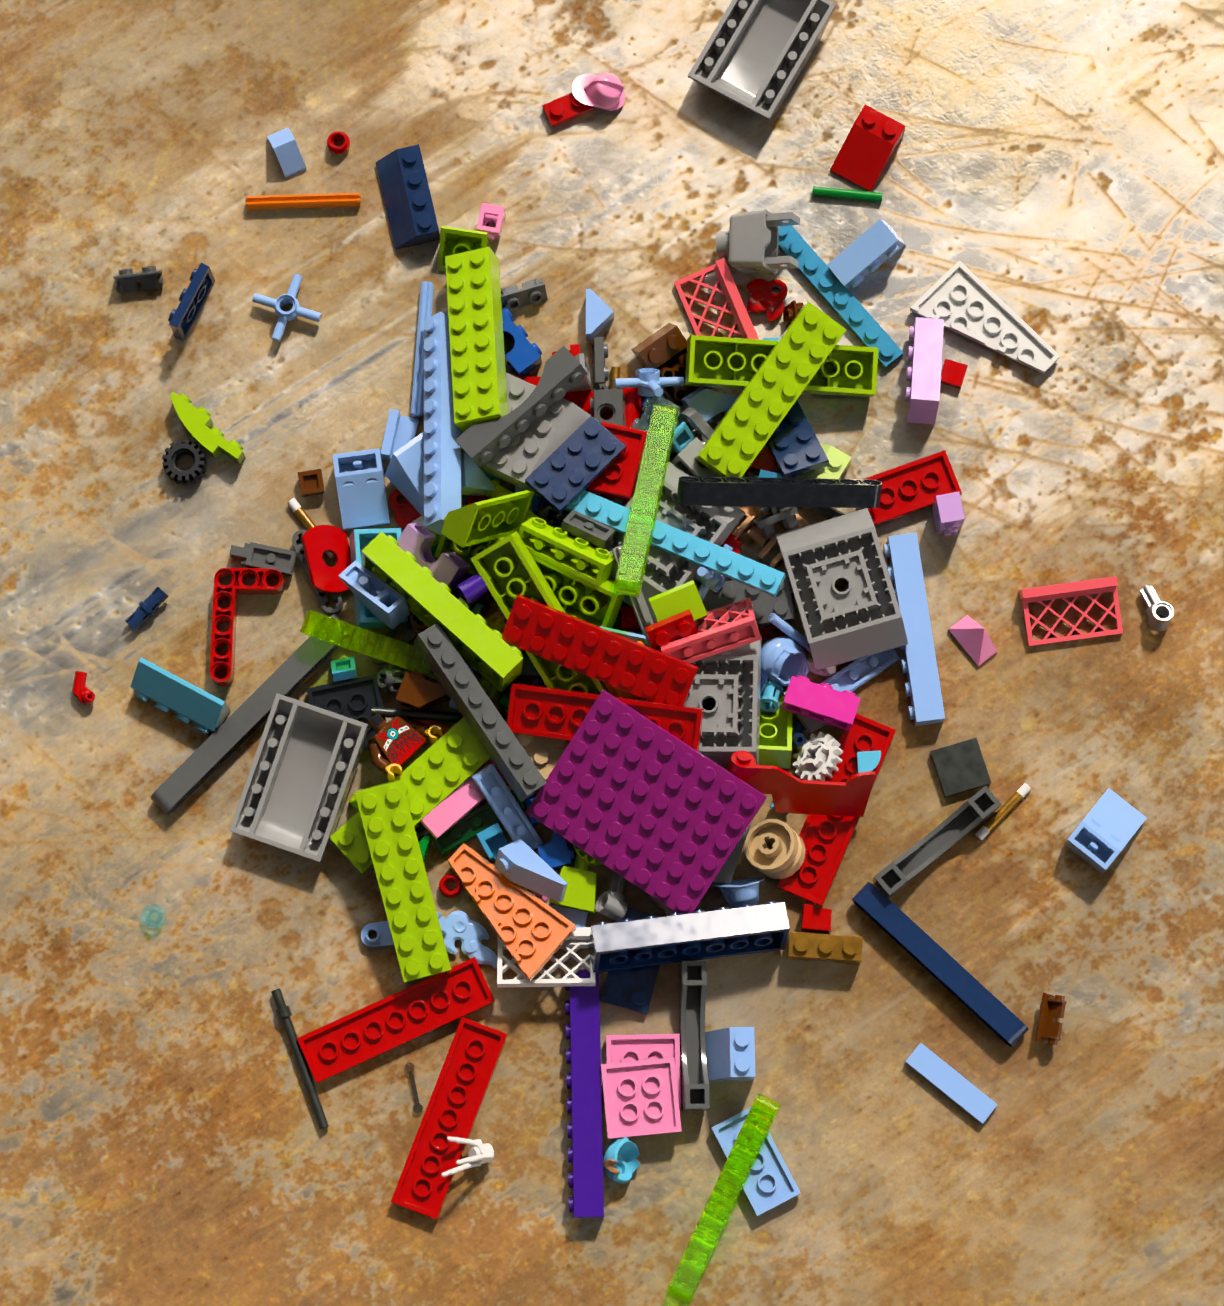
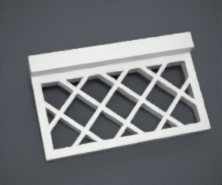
[497,927,596,988]

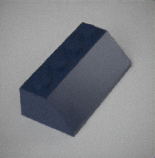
[375,144,440,250]

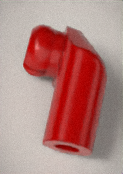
[72,671,95,705]

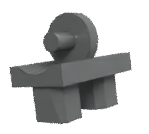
[752,507,798,539]

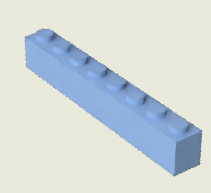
[883,532,945,726]

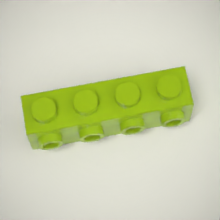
[518,517,615,586]

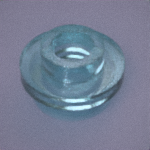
[141,904,166,928]

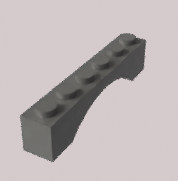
[456,346,587,468]
[872,786,1001,899]
[678,961,710,1111]

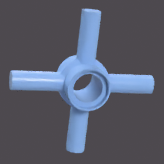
[252,274,322,342]
[613,368,684,397]
[695,544,733,601]

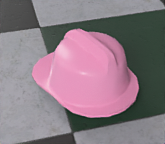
[571,73,625,111]

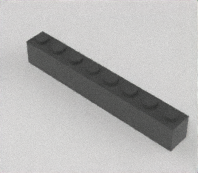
[413,623,547,802]

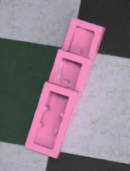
[420,760,506,839]

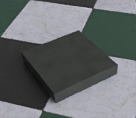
[930,737,991,798]

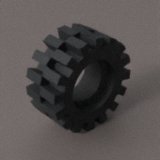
[162,439,207,485]

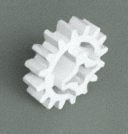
[792,732,843,781]

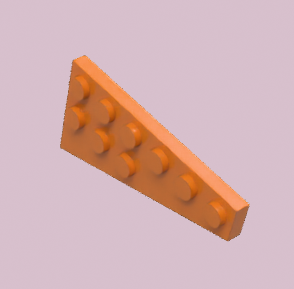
[448,843,576,982]

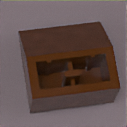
[396,671,451,711]

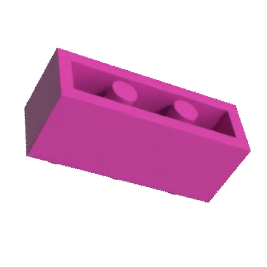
[781,675,861,731]

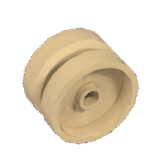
[744,819,806,879]

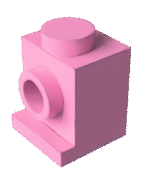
[476,203,506,242]

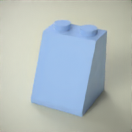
[385,432,424,516]
[705,1027,755,1082]

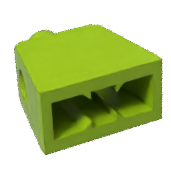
[549,855,597,915]

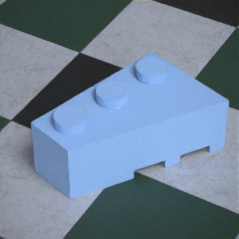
[827,219,906,289]

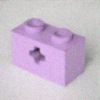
[932,492,965,536]

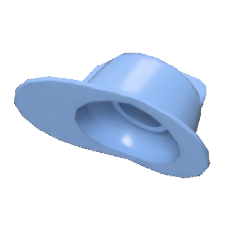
[711,877,764,907]

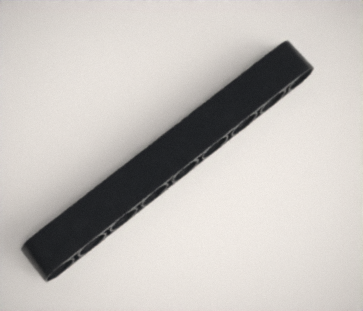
[676,476,882,508]

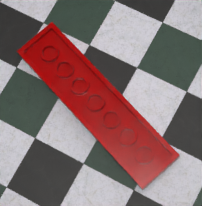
[502,594,699,706]
[507,683,704,752]
[777,713,896,907]
[297,957,495,1084]
[391,1017,508,1219]

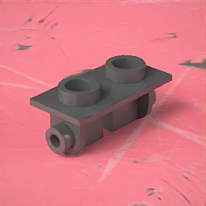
[113,266,163,293]
[501,278,548,311]

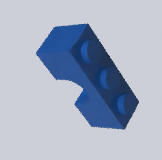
[502,307,542,377]
[525,798,575,871]

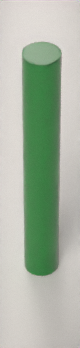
[812,186,883,202]

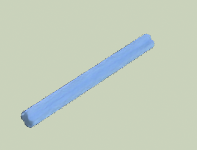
[411,281,434,417]

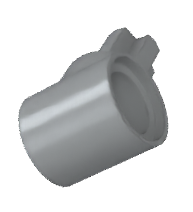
[1140,585,1174,631]
[595,873,628,922]

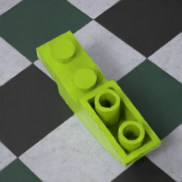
[170,392,246,464]

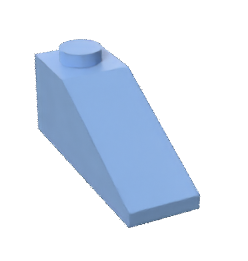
[338,560,410,629]
[495,839,568,902]

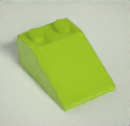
[759,693,792,769]

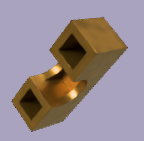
[787,932,863,964]

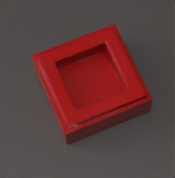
[941,359,968,389]

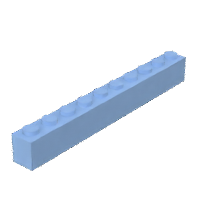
[424,312,461,537]

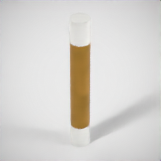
[287,498,334,558]
[975,783,1031,841]

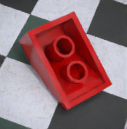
[830,104,906,192]

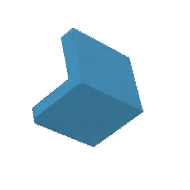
[476,823,508,863]

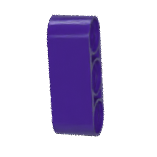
[451,573,488,606]

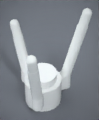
[441,1136,494,1177]

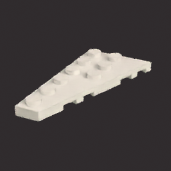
[910,260,1060,374]

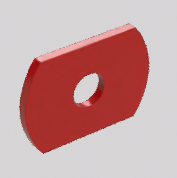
[301,525,351,594]

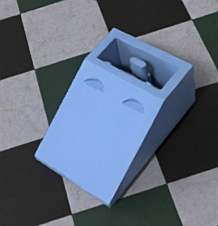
[332,448,390,530]
[1064,788,1146,874]

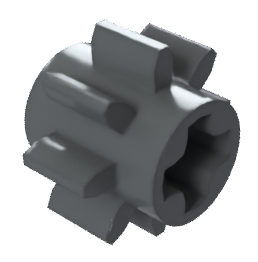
[377,665,405,695]

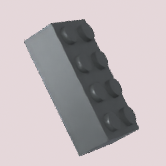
[696,571,795,630]

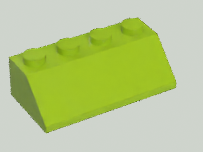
[441,489,535,547]

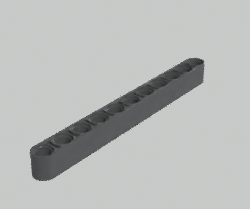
[151,614,353,815]

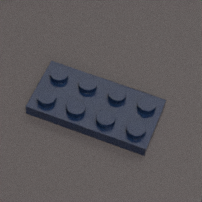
[766,400,829,478]
[525,416,626,514]
[600,908,660,1014]

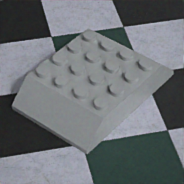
[688,0,836,120]
[461,373,600,498]
[229,693,368,862]

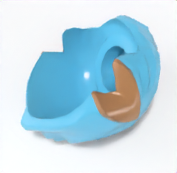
[603,1137,640,1184]

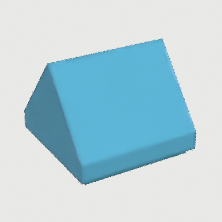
[664,422,696,454]

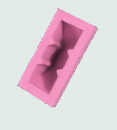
[948,615,997,667]

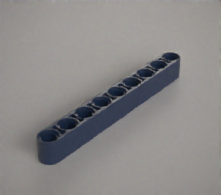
[852,882,1029,1048]

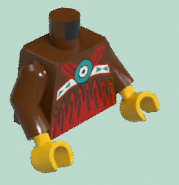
[367,713,443,782]

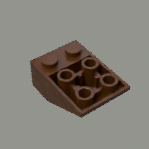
[631,323,708,410]

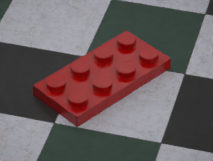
[865,450,962,526]

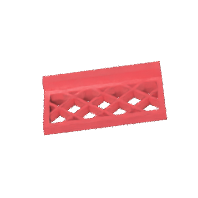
[674,258,759,339]
[1019,576,1123,646]
[661,598,761,663]

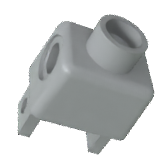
[716,209,800,274]

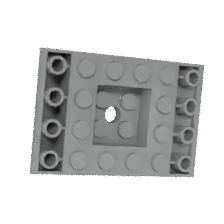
[595,461,745,623]
[776,508,908,671]
[684,637,762,770]

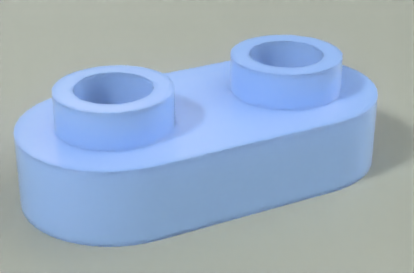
[361,921,394,948]

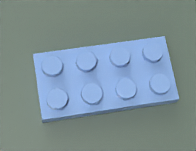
[711,1105,801,1216]

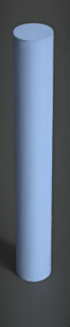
[768,613,810,652]

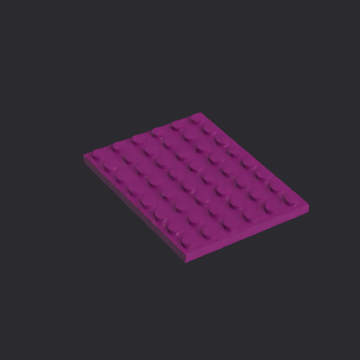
[526,690,767,915]

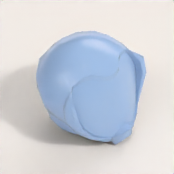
[761,635,809,686]

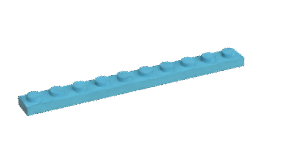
[565,490,786,598]

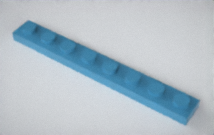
[779,225,904,369]

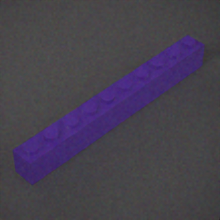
[565,969,604,1218]

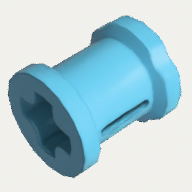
[760,680,783,712]

